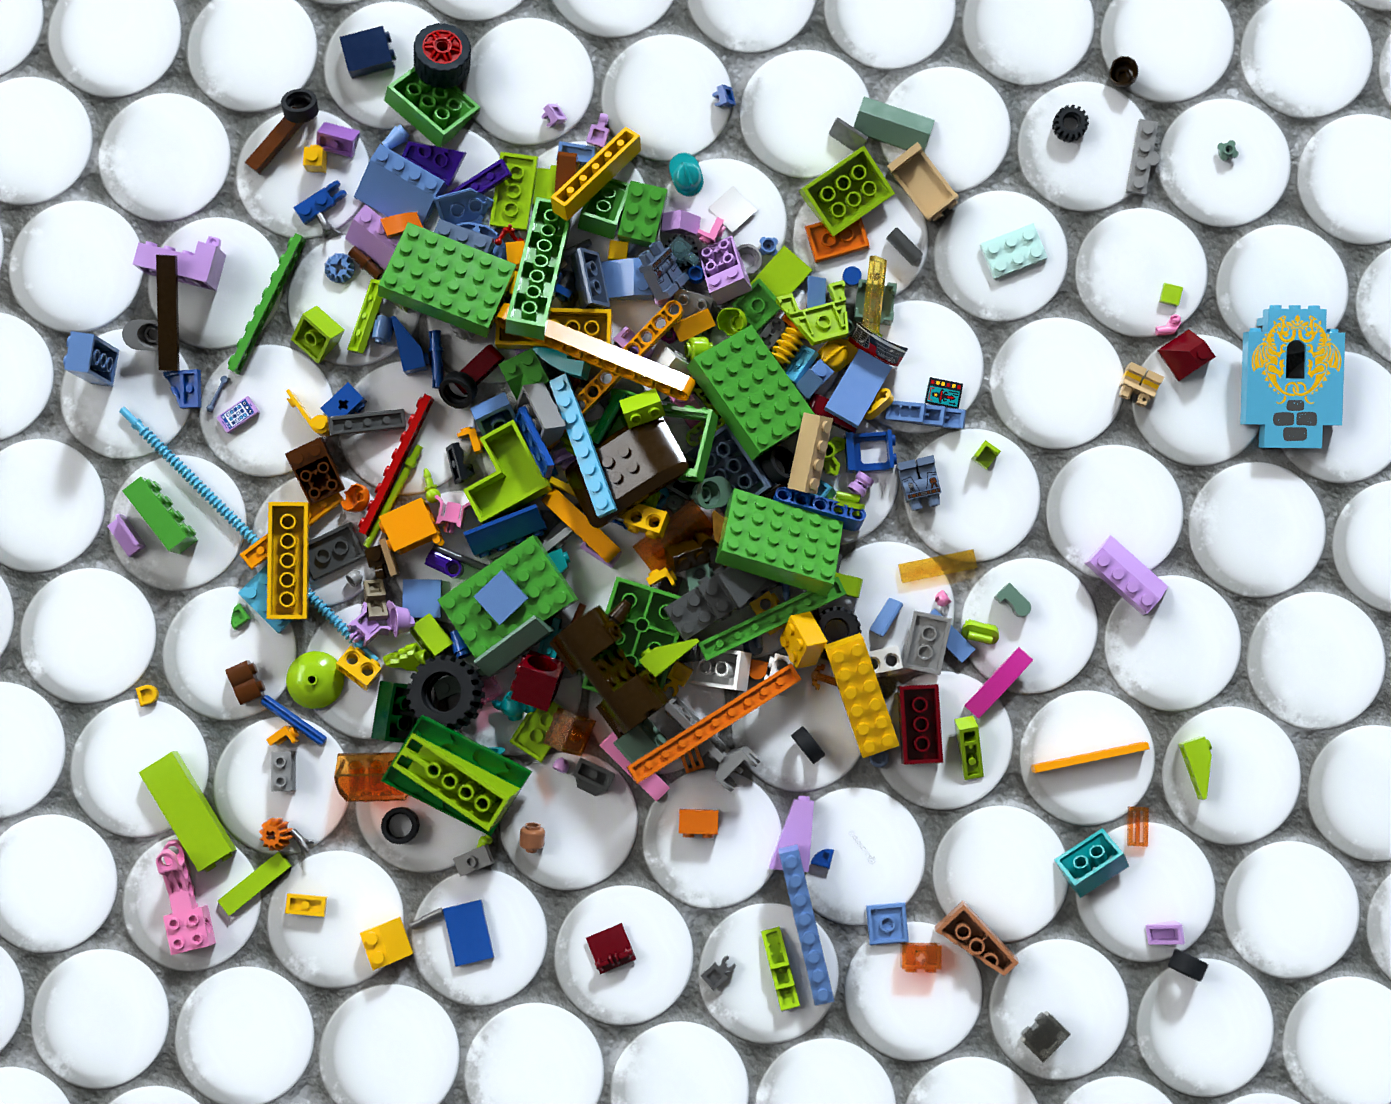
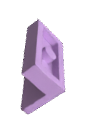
[107,513,146,557]

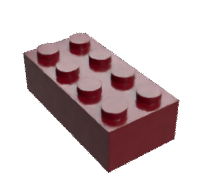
[897,684,943,765]

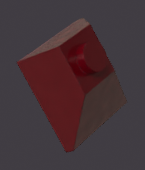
[1157,329,1216,382]

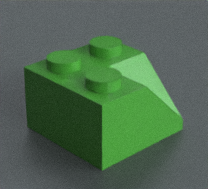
[498,348,550,400]

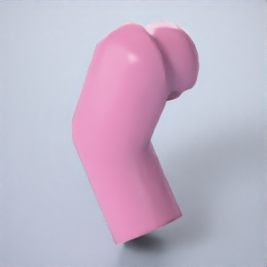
[1155,315,1181,336]

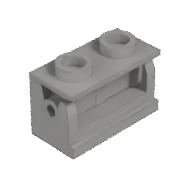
[271,751,296,791]

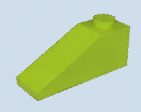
[639,638,700,678]
[954,716,984,780]
[1178,736,1212,800]

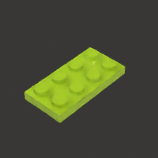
[489,152,538,232]

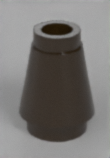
[607,599,632,628]

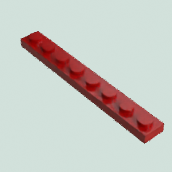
[358,394,434,536]

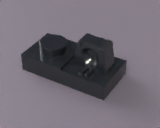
[445,442,475,484]

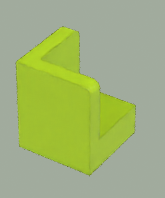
[971,440,1001,470]

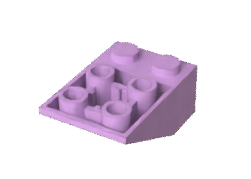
[698,235,752,305]

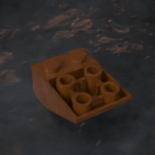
[285,437,345,506]

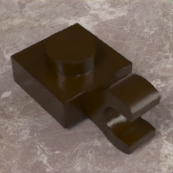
[364,545,387,579]

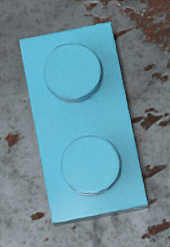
[784,345,819,384]

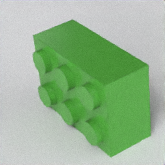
[617,181,668,248]

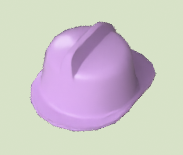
[386,600,415,638]

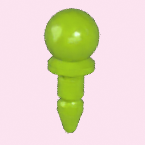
[424,468,441,503]

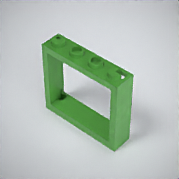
[662,403,719,483]

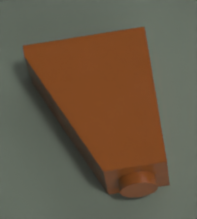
[555,151,579,192]

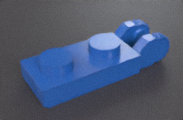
[293,180,347,224]

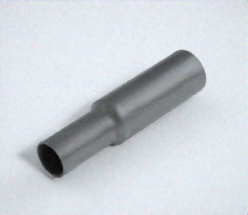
[410,907,444,930]

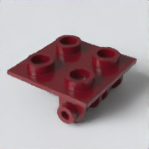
[586,923,636,974]

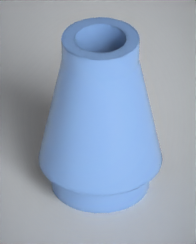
[382,124,410,150]

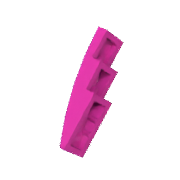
[964,647,1033,719]

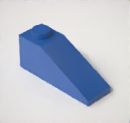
[391,316,430,375]

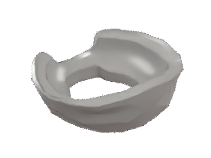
[737,244,762,274]

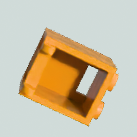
[378,497,445,555]

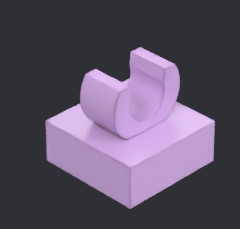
[541,104,567,127]

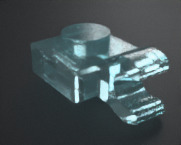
[667,235,700,267]

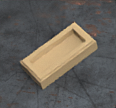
[379,538,400,578]

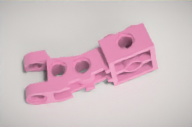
[156,840,216,955]

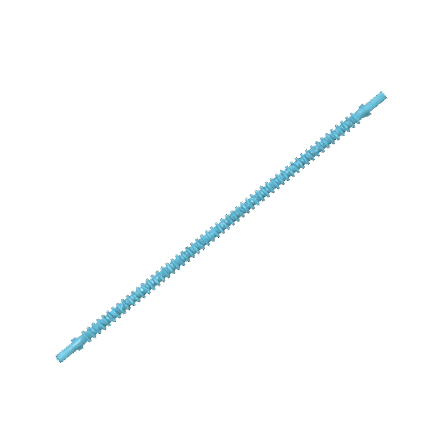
[119,407,379,661]

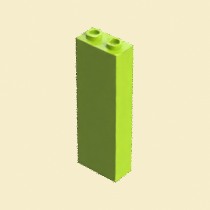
[138,751,237,873]

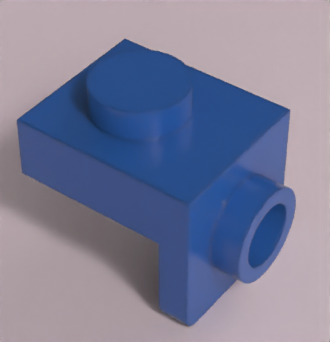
[555,273,574,302]

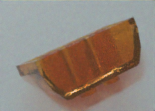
[334,752,409,802]

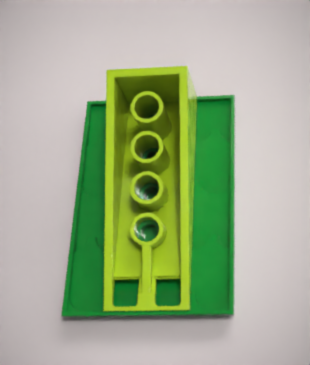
[381,715,532,836]

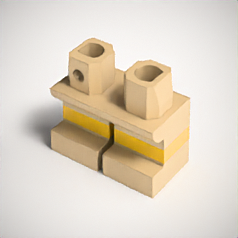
[1119,362,1164,407]

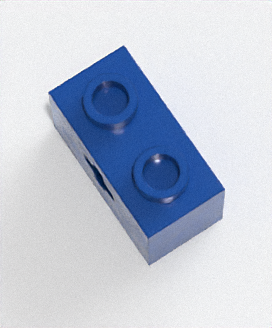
[320,382,367,417]

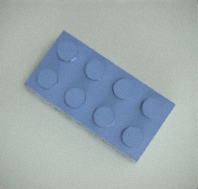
[63,331,119,387]

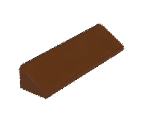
[245,106,304,175]

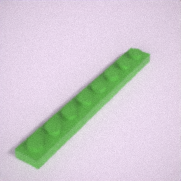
[228,233,306,375]
[698,577,846,661]

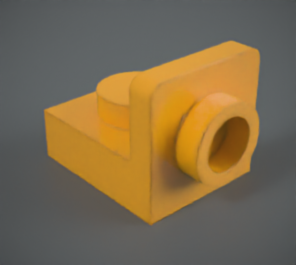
[266,725,300,746]

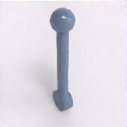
[206,376,229,412]

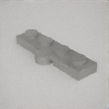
[1126,119,1160,196]

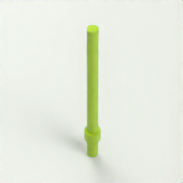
[363,444,423,548]

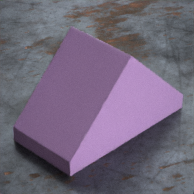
[661,210,701,236]
[1146,921,1185,945]

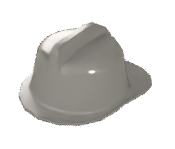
[122,319,158,351]

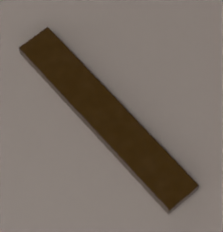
[156,254,180,371]

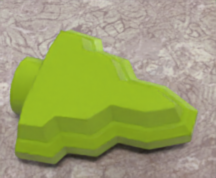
[383,642,430,672]

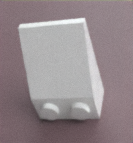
[686,649,752,691]

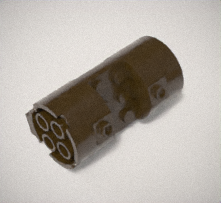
[549,605,670,739]

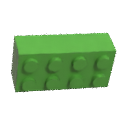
[122,476,198,554]

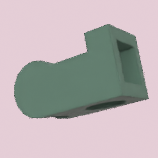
[994,583,1031,617]

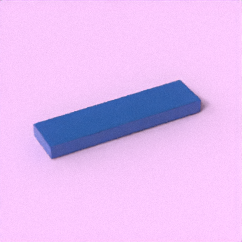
[515,406,555,478]

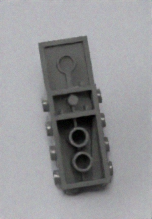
[663,565,780,641]

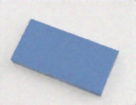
[824,348,892,428]

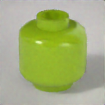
[684,337,713,361]

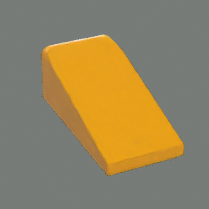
[673,308,716,343]

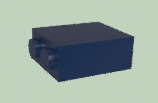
[339,26,397,79]

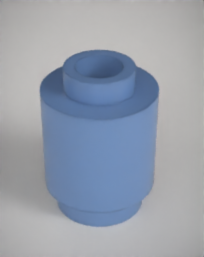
[372,315,393,345]

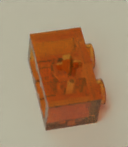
[900,943,942,973]

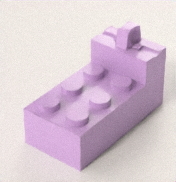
[133,236,226,291]

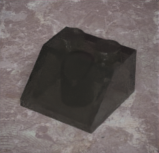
[1019,1011,1071,1063]

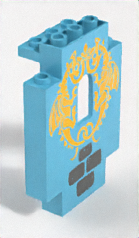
[1240,305,1345,448]

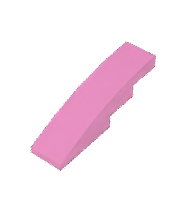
[600,732,670,802]

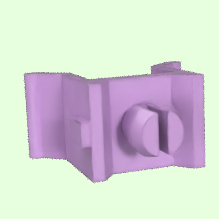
[347,602,391,647]

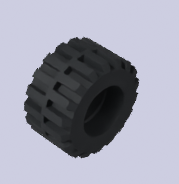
[815,606,861,653]

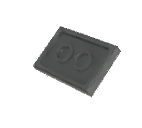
[309,522,366,581]

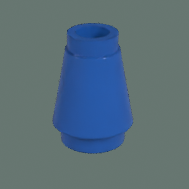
[450,630,472,659]

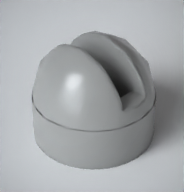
[346,570,363,587]

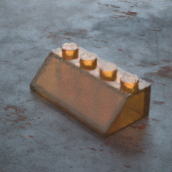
[633,500,714,572]

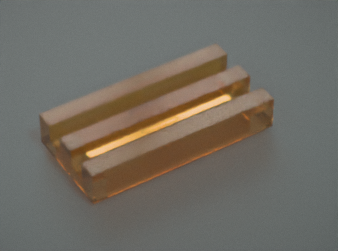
[1127,806,1149,847]

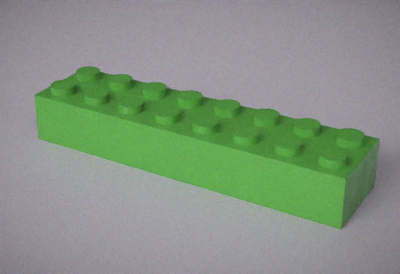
[506,197,573,340]

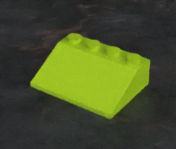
[798,146,895,236]

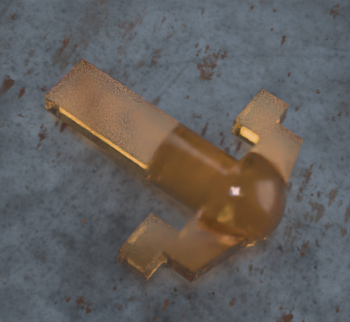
[811,664,837,690]

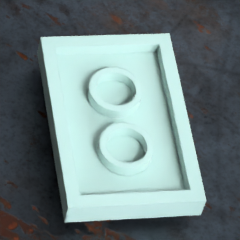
[980,223,1048,279]

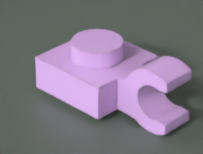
[586,113,610,148]

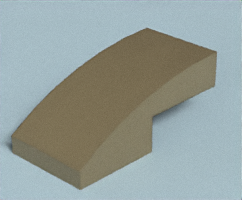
[363,579,388,621]

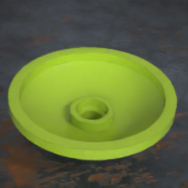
[286,651,344,709]

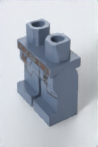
[638,241,690,301]
[896,455,941,512]

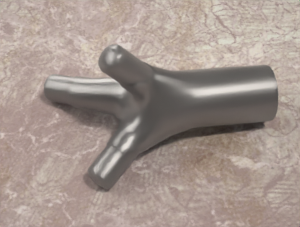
[316,212,341,237]
[290,828,314,855]

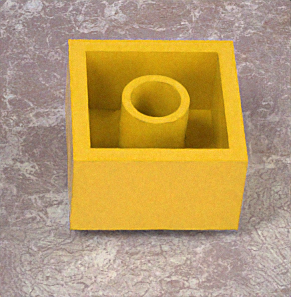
[780,611,828,669]

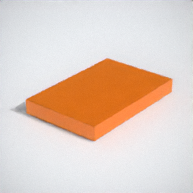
[805,218,870,263]

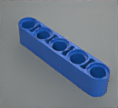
[772,487,866,531]

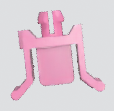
[435,495,472,534]

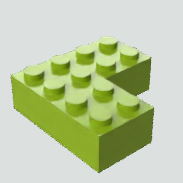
[463,420,552,525]

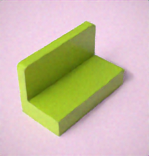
[533,165,557,205]
[409,613,453,659]

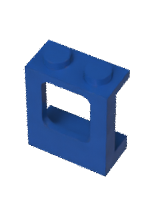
[844,430,897,473]

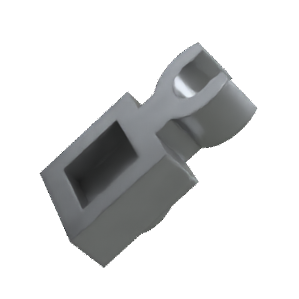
[701,955,736,991]

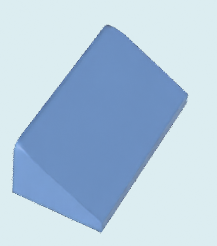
[807,276,826,308]
[870,598,903,637]

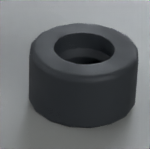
[1168,949,1208,982]

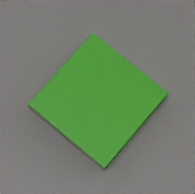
[731,278,781,332]

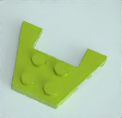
[775,280,849,346]

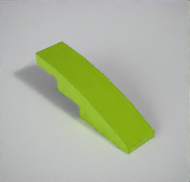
[761,926,800,1012]

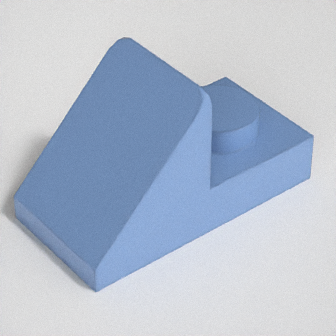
[795,359,834,400]

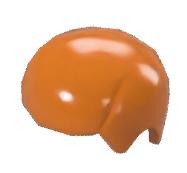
[341,483,370,513]

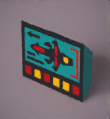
[925,377,963,409]

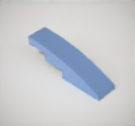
[885,401,966,430]

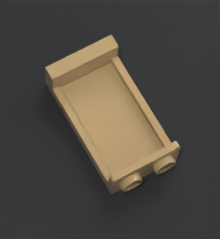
[887,142,959,222]

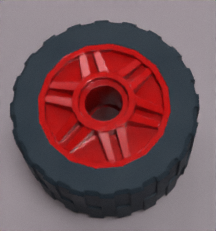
[414,23,471,89]

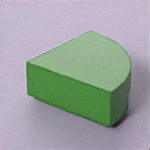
[231,603,251,630]

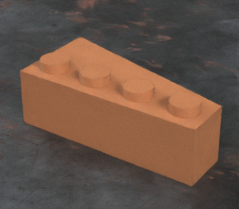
[935,900,1019,976]

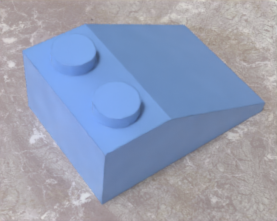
[601,258,653,300]

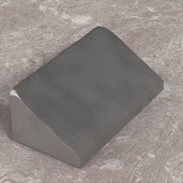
[829,117,868,151]

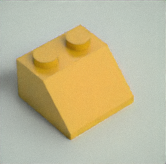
[360,917,413,970]

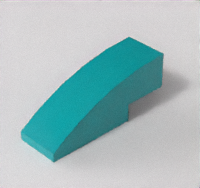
[533,346,591,381]

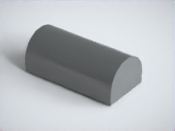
[886,227,923,266]

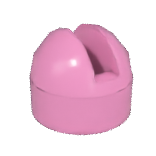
[935,590,951,607]

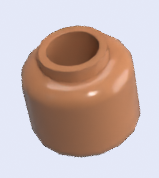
[519,823,545,853]

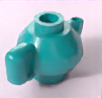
[491,691,536,721]

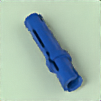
[428,330,444,389]

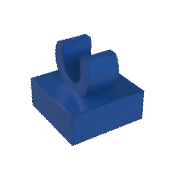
[712,84,736,108]

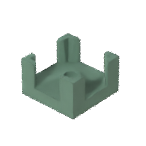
[853,279,897,326]

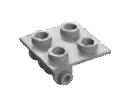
[670,288,713,334]

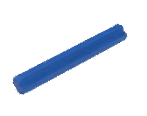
[260,695,327,746]

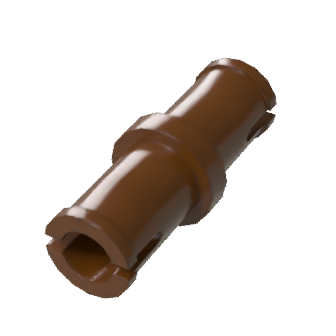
[348,246,384,280]

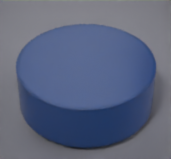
[842,266,862,286]

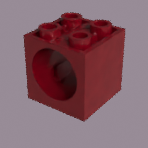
[510,650,565,712]

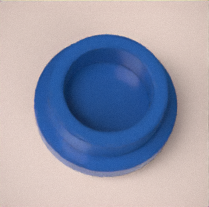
[687,265,705,284]

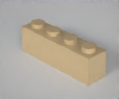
[787,412,833,494]

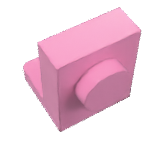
[697,217,726,245]

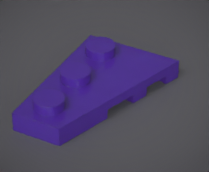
[402,141,467,186]

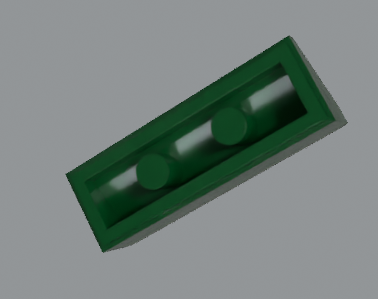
[590,390,629,445]

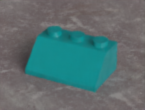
[1054,828,1129,898]

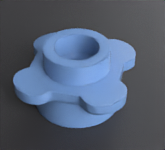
[759,237,778,256]

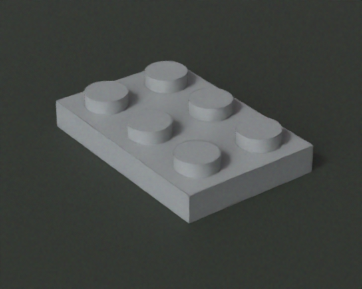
[903,610,952,675]

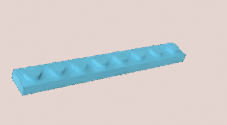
[549,373,617,518]

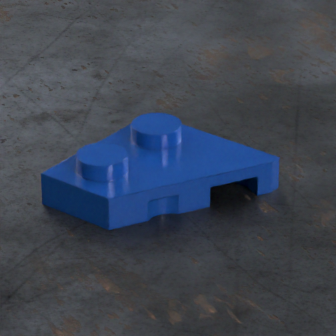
[163,369,202,409]

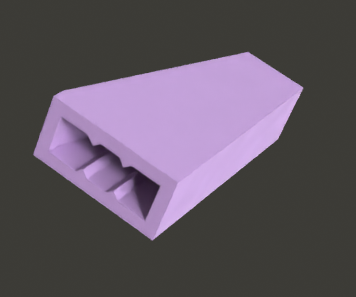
[769,796,814,872]

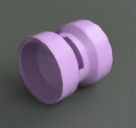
[848,471,874,498]

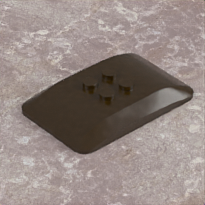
[565,417,689,528]

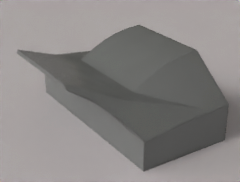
[572,757,616,796]

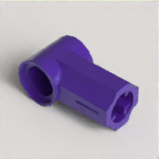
[425,549,464,578]

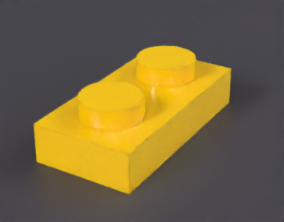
[285,893,327,917]

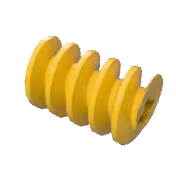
[771,327,807,369]

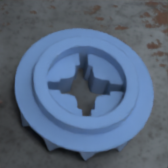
[324,253,355,283]

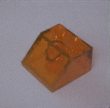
[543,707,596,757]

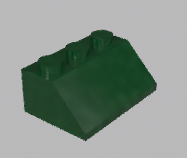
[371,681,418,743]

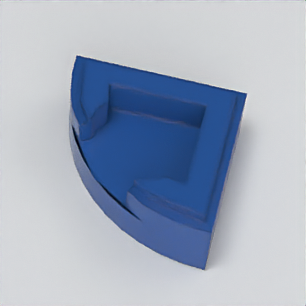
[810,849,834,869]

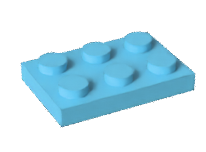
[238,566,293,634]

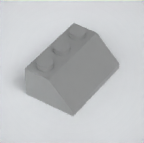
[514,382,566,448]

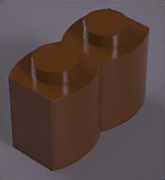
[225,660,266,705]

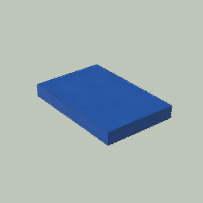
[443,899,494,967]

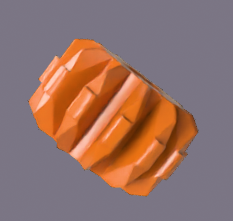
[259,818,293,851]

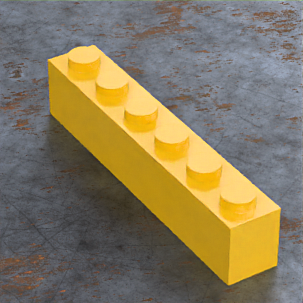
[551,127,641,221]

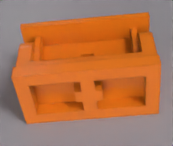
[679,809,718,838]

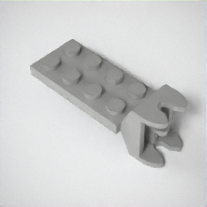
[664,696,760,791]

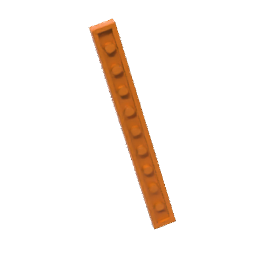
[626,663,802,784]

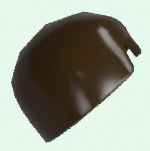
[1109,56,1138,88]

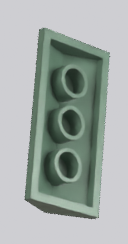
[854,97,935,151]
[473,615,555,677]

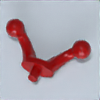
[494,224,524,246]

